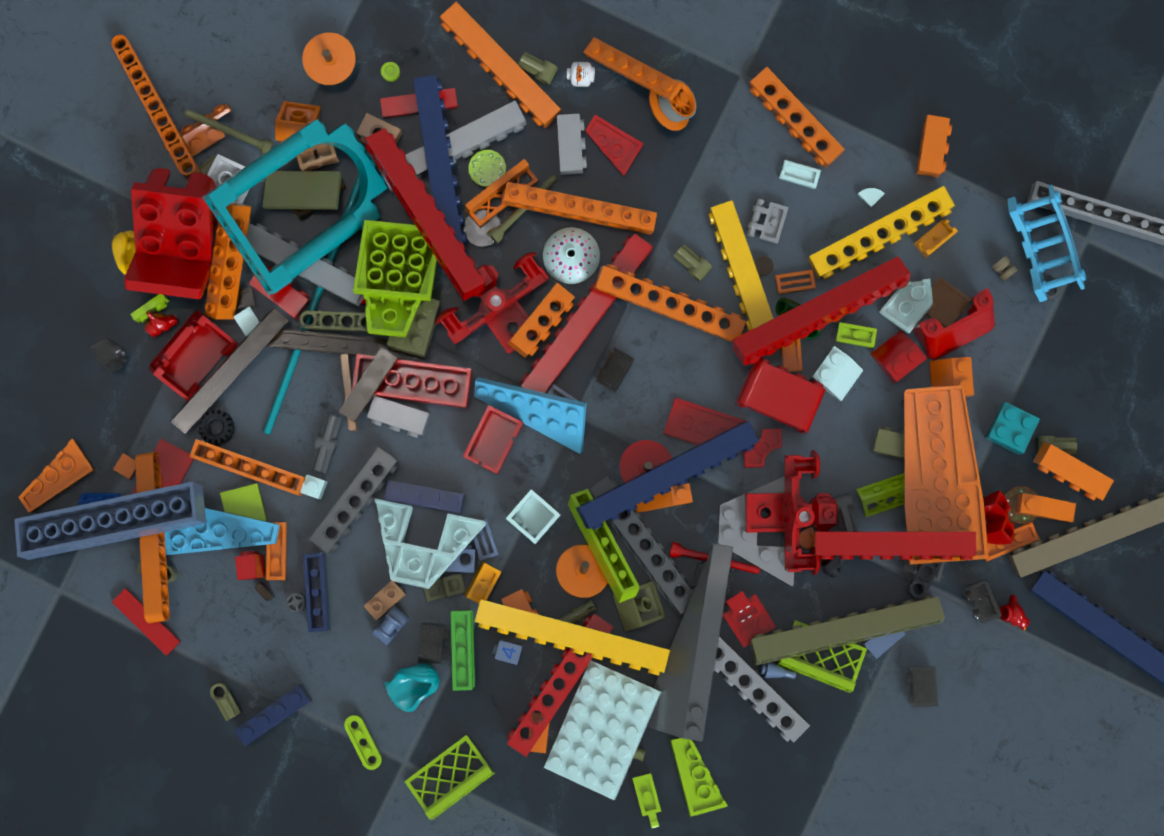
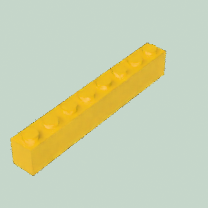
[708,200,774,331]

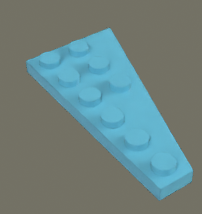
[475,377,587,454]
[165,508,280,555]

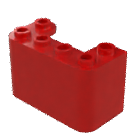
[735,358,826,435]

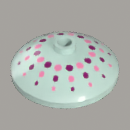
[543,227,600,284]

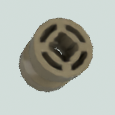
[992,255,1018,282]

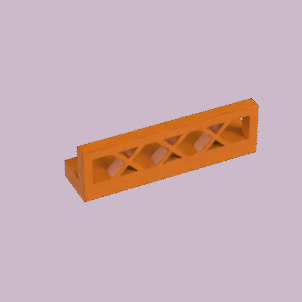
[465,159,539,227]

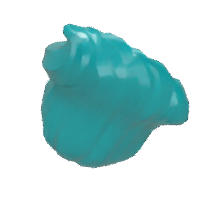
[384,663,440,712]

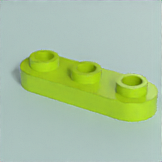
[344,715,382,770]

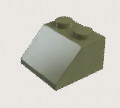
[613,582,666,632]

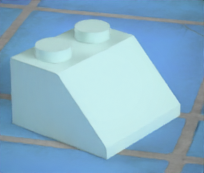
[810,346,863,401]

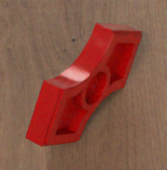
[744,428,782,468]

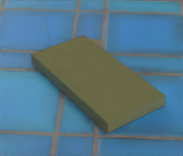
[263,171,342,210]

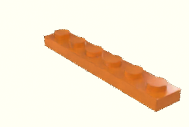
[583,37,682,102]

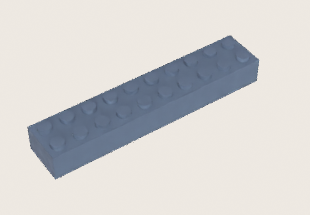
[14,482,206,560]

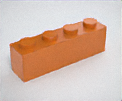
[1033,442,1114,501]

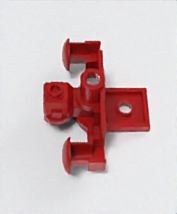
[435,252,549,355]
[745,450,837,575]

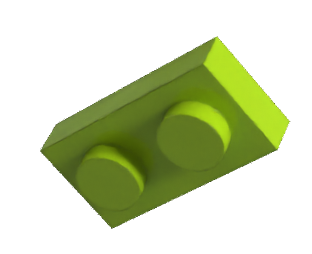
[130,294,170,323]
[835,322,877,348]

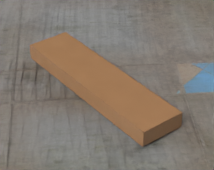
[340,354,358,432]

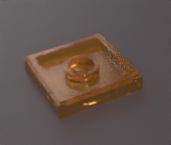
[925,277,971,328]

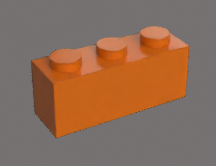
[916,115,952,178]

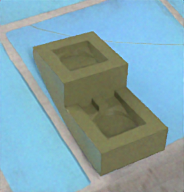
[422,573,466,602]

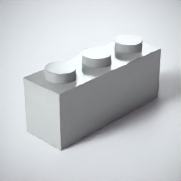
[557,114,587,175]
[367,396,430,438]

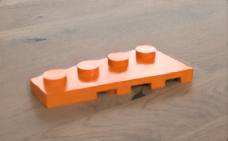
[19,438,95,513]

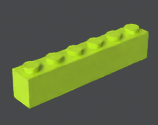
[568,489,640,603]

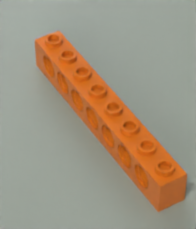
[502,182,657,235]
[593,264,746,342]

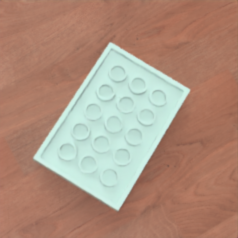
[544,661,661,800]

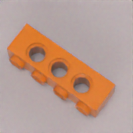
[507,283,575,358]

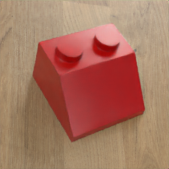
[870,331,927,384]

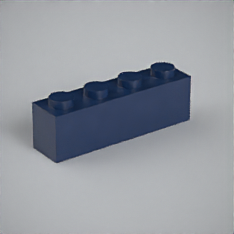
[384,480,465,514]
[303,553,331,632]
[234,684,312,746]

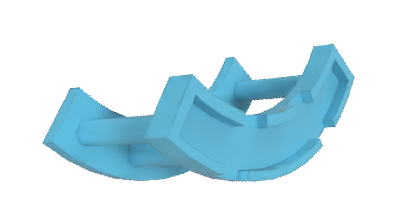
[1007,185,1087,302]

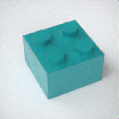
[985,402,1040,455]

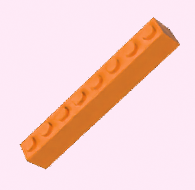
[440,2,561,129]

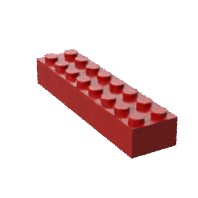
[815,532,977,560]

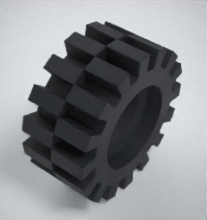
[197,410,235,445]

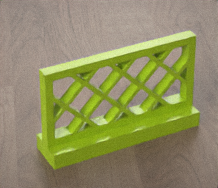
[777,620,867,693]
[404,735,495,820]

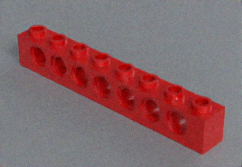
[506,614,613,757]

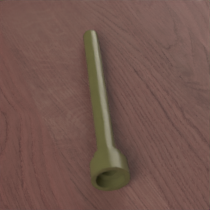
[185,109,273,154]
[487,175,557,244]

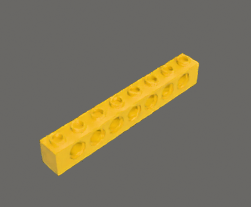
[807,186,955,279]

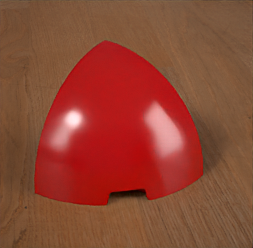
[983,490,1014,545]

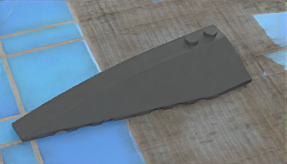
[647,543,733,742]

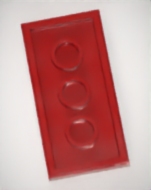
[663,398,746,454]
[130,439,194,495]

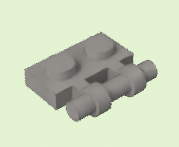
[747,199,789,244]

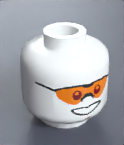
[567,62,595,87]

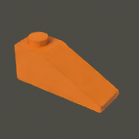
[635,483,693,513]
[1015,493,1076,523]

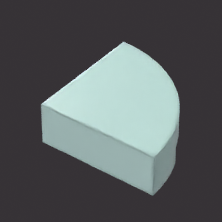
[857,188,885,208]

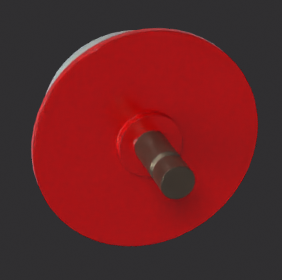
[619,440,672,483]

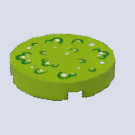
[469,150,506,188]

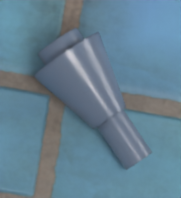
[760,662,796,679]

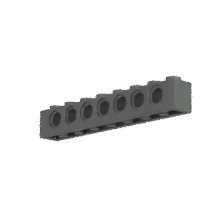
[589,476,694,617]

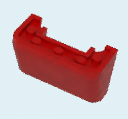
[912,288,995,360]
[149,310,238,401]

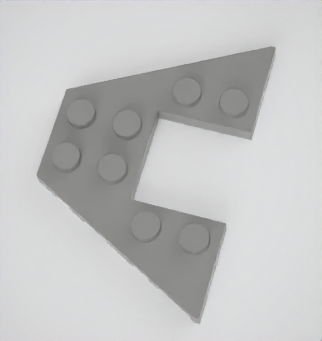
[718,476,794,586]

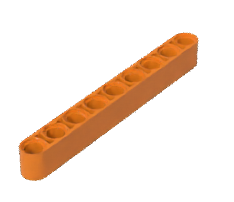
[111,35,200,180]
[135,452,170,623]

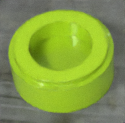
[381,62,400,82]

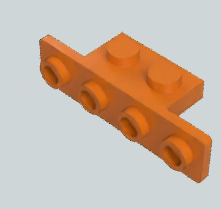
[163,104,231,156]

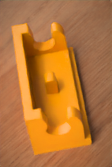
[914,219,958,259]
[464,561,501,604]

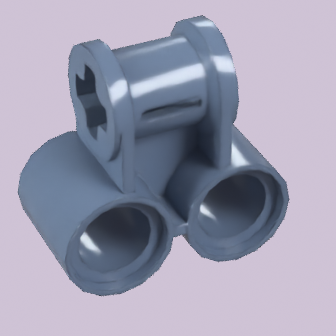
[372,605,410,646]

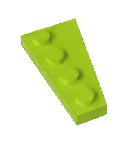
[670,737,728,817]

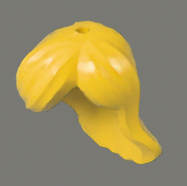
[112,230,135,275]

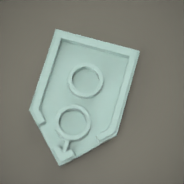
[879,278,933,333]

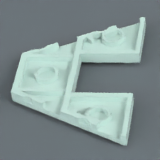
[375,498,486,589]

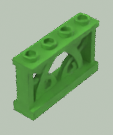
[451,610,475,691]

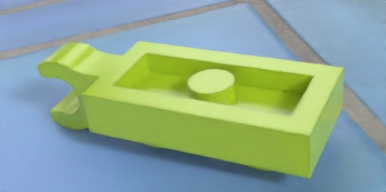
[632,773,661,828]

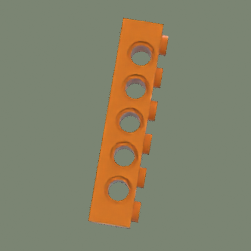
[749,67,845,168]
[204,202,251,320]
[189,439,305,496]

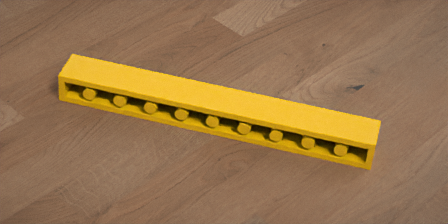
[475,599,670,676]

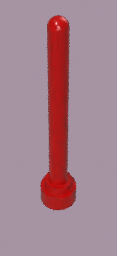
[669,541,760,574]

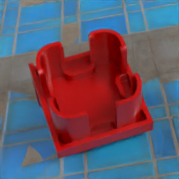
[124,168,218,299]

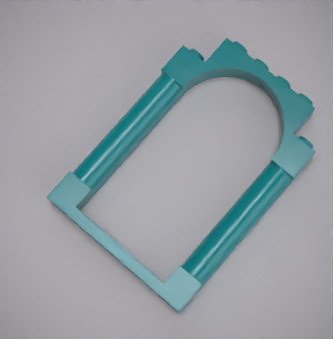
[202,119,387,295]

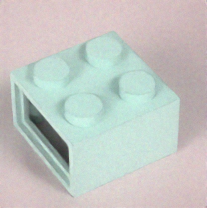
[506,489,561,544]

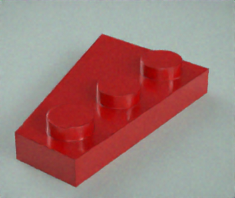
[585,115,644,177]

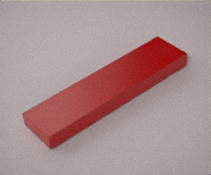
[380,88,458,118]
[112,588,181,656]

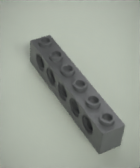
[309,447,399,554]

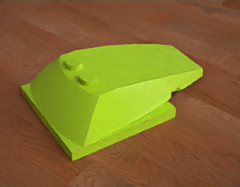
[353,220,437,337]

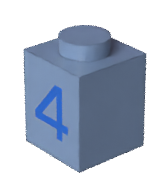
[492,640,523,665]

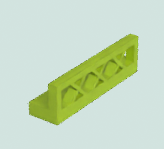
[856,473,904,517]

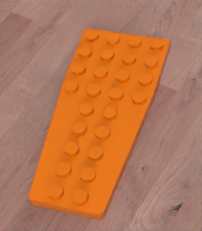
[904,385,989,565]

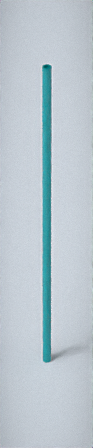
[263,151,372,435]

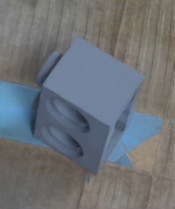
[436,545,476,573]

